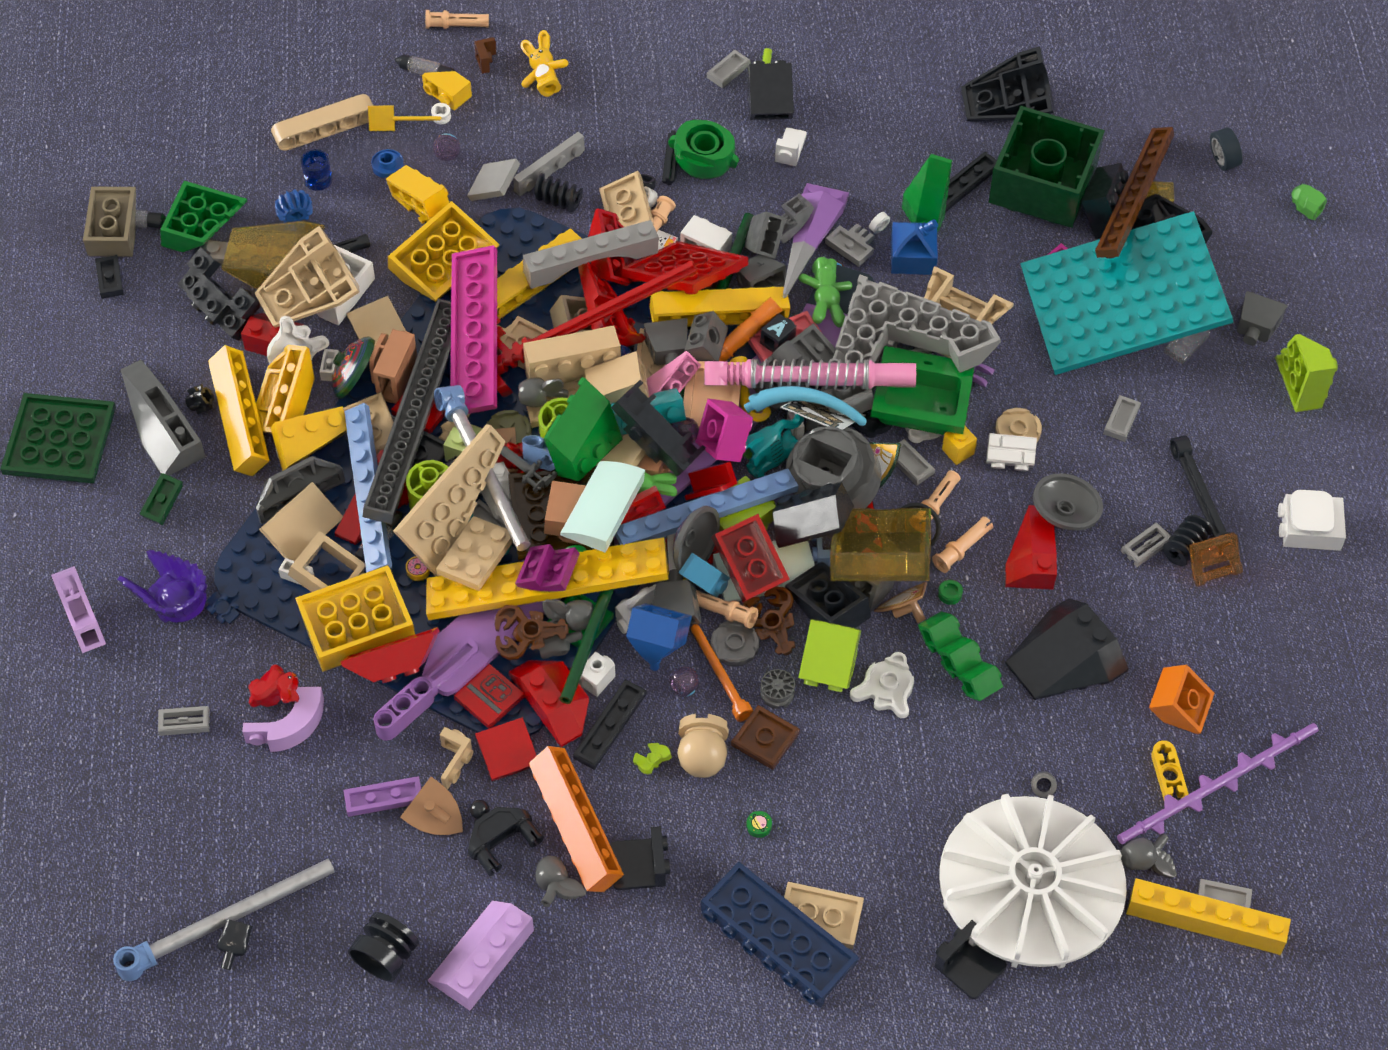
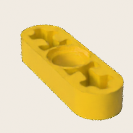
[1151,741,1189,799]

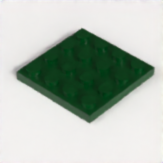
[0,393,116,484]

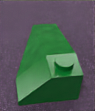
[902,154,952,233]

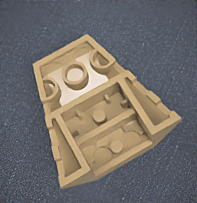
[924,266,1014,358]

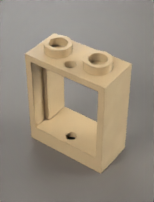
[288,531,366,592]

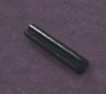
[662,130,677,185]

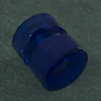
[300,149,332,191]

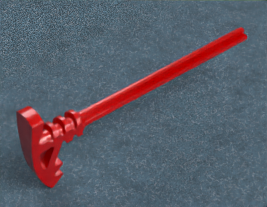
[497,260,697,397]

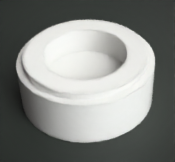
[869,212,890,234]

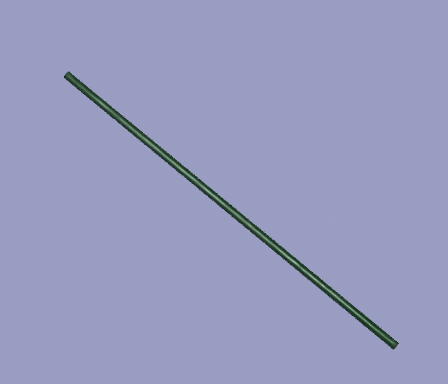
[559,213,754,704]

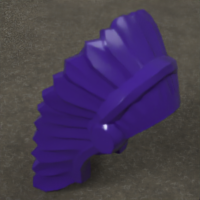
[117,550,207,623]

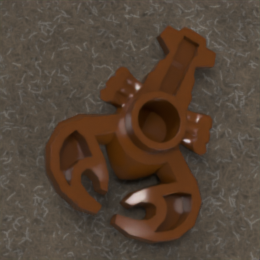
[742,586,796,656]
[494,605,568,660]

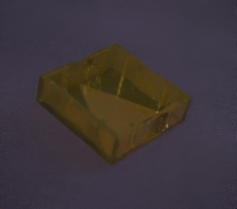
[830,508,932,581]

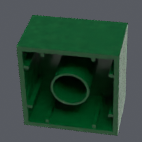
[988,106,1105,228]

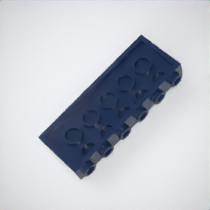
[701,861,859,1008]

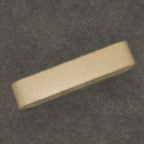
[271,94,374,151]

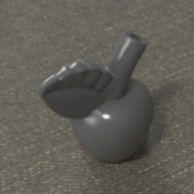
[518,378,569,407]
[542,599,594,631]
[1121,834,1177,878]
[535,856,586,907]

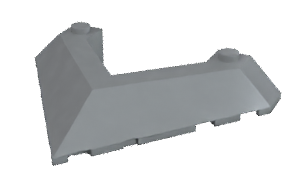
[821,274,1001,414]

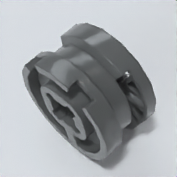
[760,669,795,709]

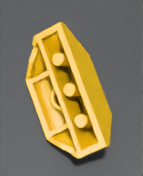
[256,345,315,433]

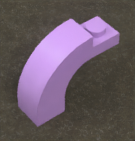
[51,566,106,653]
[242,687,324,752]

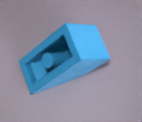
[679,553,730,597]

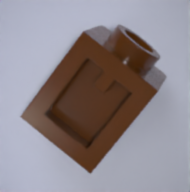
[474,37,496,74]

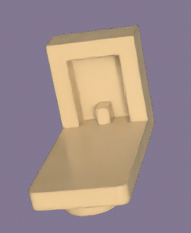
[440,727,473,790]

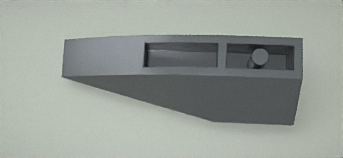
[121,360,205,476]

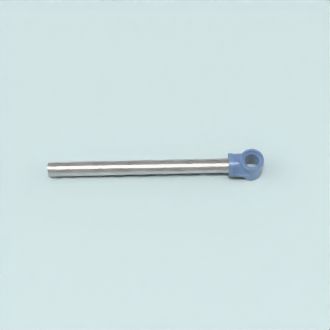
[434,385,530,551]
[113,859,335,981]

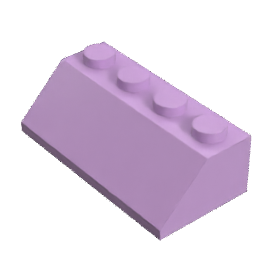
[428,901,534,1010]

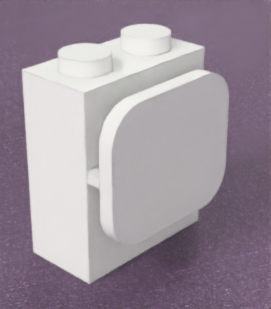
[1278,490,1346,551]

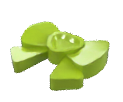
[633,743,672,775]

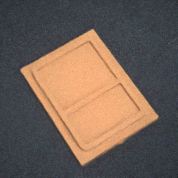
[681,361,742,428]

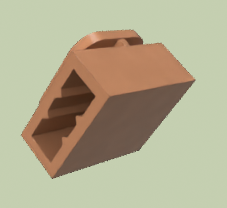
[369,329,417,404]
[544,481,586,545]

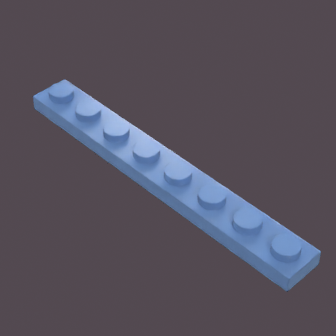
[344,403,392,573]
[615,468,798,545]

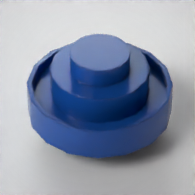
[371,149,404,178]

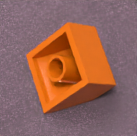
[1149,664,1215,734]

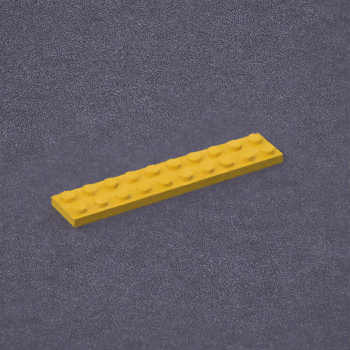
[426,537,668,620]

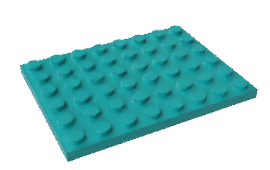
[1020,211,1233,375]

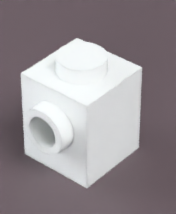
[579,651,615,697]

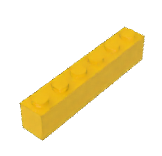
[497,228,582,319]
[650,286,790,327]
[208,345,270,476]
[1126,878,1291,955]

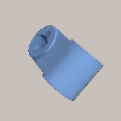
[522,435,555,471]

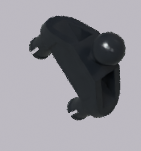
[468,799,544,876]

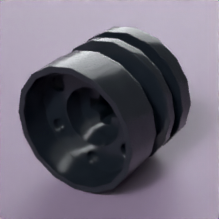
[348,912,419,982]

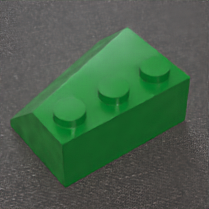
[160,181,247,252]
[544,377,623,481]

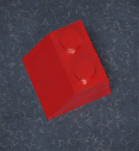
[241,313,304,356]

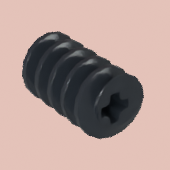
[534,173,583,212]
[1163,514,1213,566]

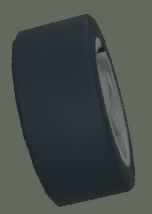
[1210,127,1243,171]

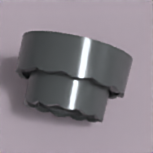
[786,426,882,518]

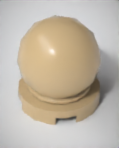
[677,714,729,778]

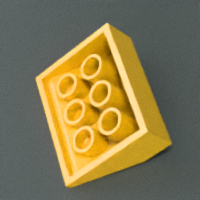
[388,201,499,302]
[295,565,415,672]

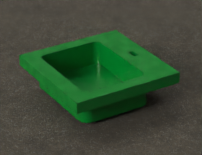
[870,346,975,435]

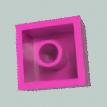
[695,399,753,462]

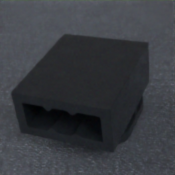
[747,60,794,120]

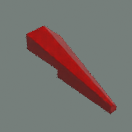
[578,262,646,349]

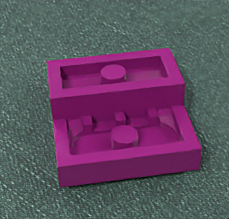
[515,544,580,592]

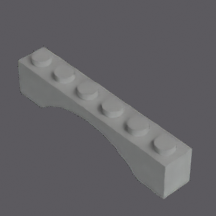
[523,220,659,289]

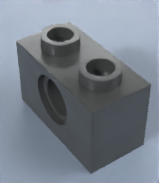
[684,311,728,361]

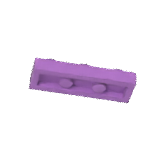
[344,776,421,817]

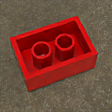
[711,514,790,602]

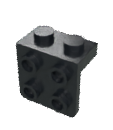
[610,826,670,890]
[934,920,1007,1000]

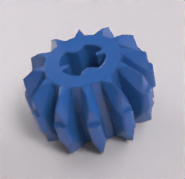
[275,189,313,225]

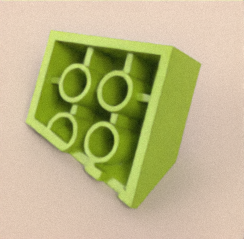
[1275,334,1338,412]

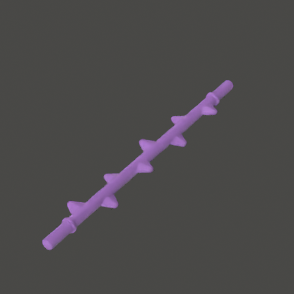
[1117,723,1318,844]

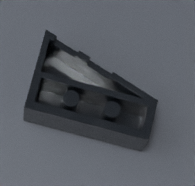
[1082,163,1129,239]

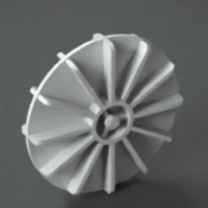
[939,794,1126,968]

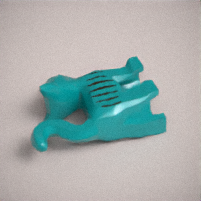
[746,414,804,479]

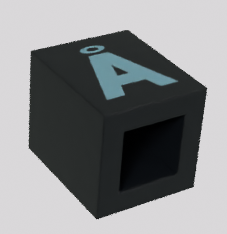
[760,313,797,352]

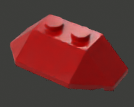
[588,208,637,286]
[341,627,439,683]
[508,660,589,747]

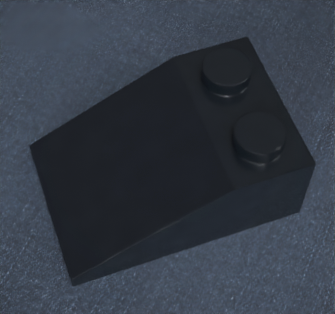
[785,562,871,628]

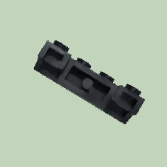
[178,247,261,341]
[611,380,706,477]

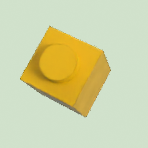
[942,426,977,465]

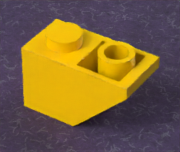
[422,71,472,111]

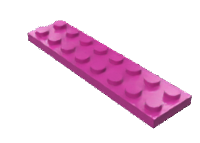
[450,245,497,414]

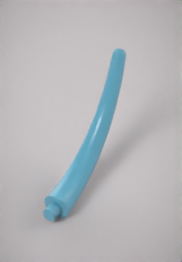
[744,386,867,426]

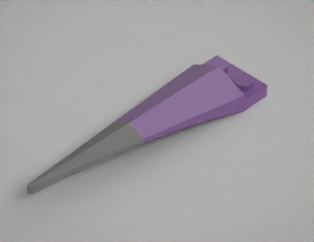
[783,183,849,298]

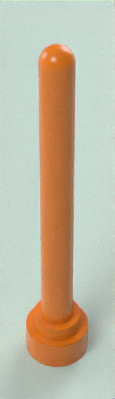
[691,624,754,722]

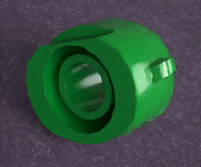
[668,120,739,179]

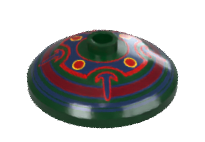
[332,336,375,399]

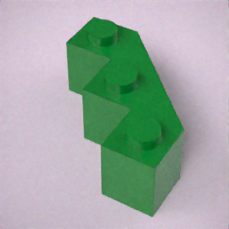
[918,611,1003,701]

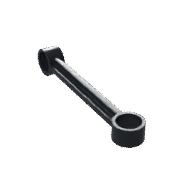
[1170,435,1238,559]

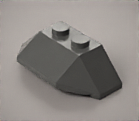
[256,456,345,524]

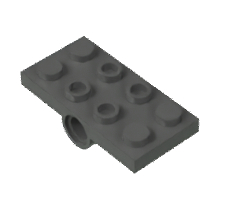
[753,323,836,413]

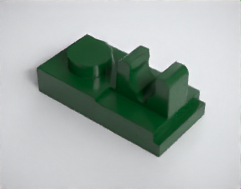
[139,473,183,526]

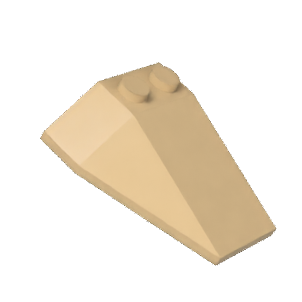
[254,226,360,328]

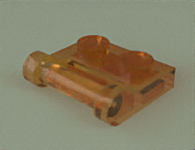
[1189,532,1243,586]

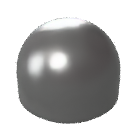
[1031,771,1057,798]

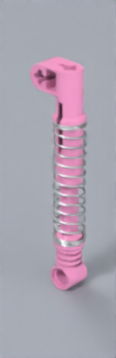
[704,359,916,390]

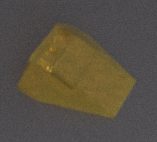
[221,221,325,289]

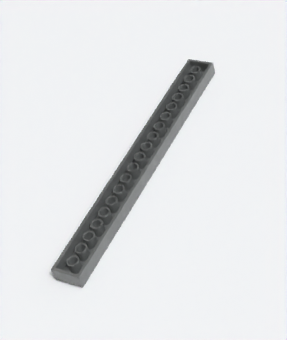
[362,299,451,524]

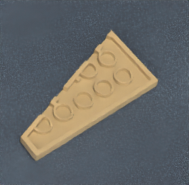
[393,424,505,577]

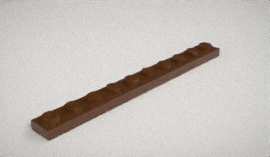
[1095,127,1174,258]

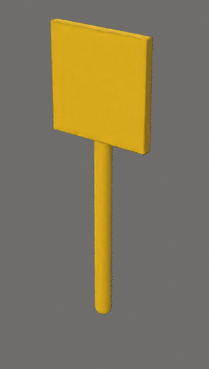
[368,105,442,131]

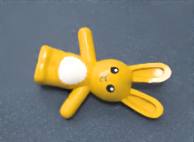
[521,30,569,97]

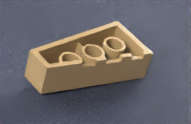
[523,326,621,382]

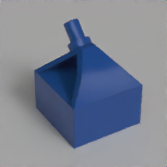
[891,219,938,275]
[626,603,692,671]

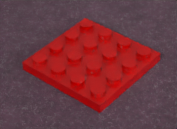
[621,241,748,295]

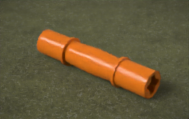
[719,297,783,362]

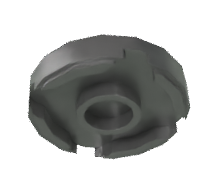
[711,621,759,666]

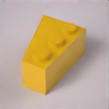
[386,165,449,224]
[271,406,347,471]

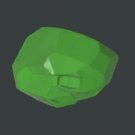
[1291,184,1327,220]

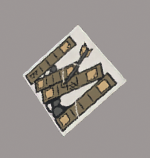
[780,401,865,430]

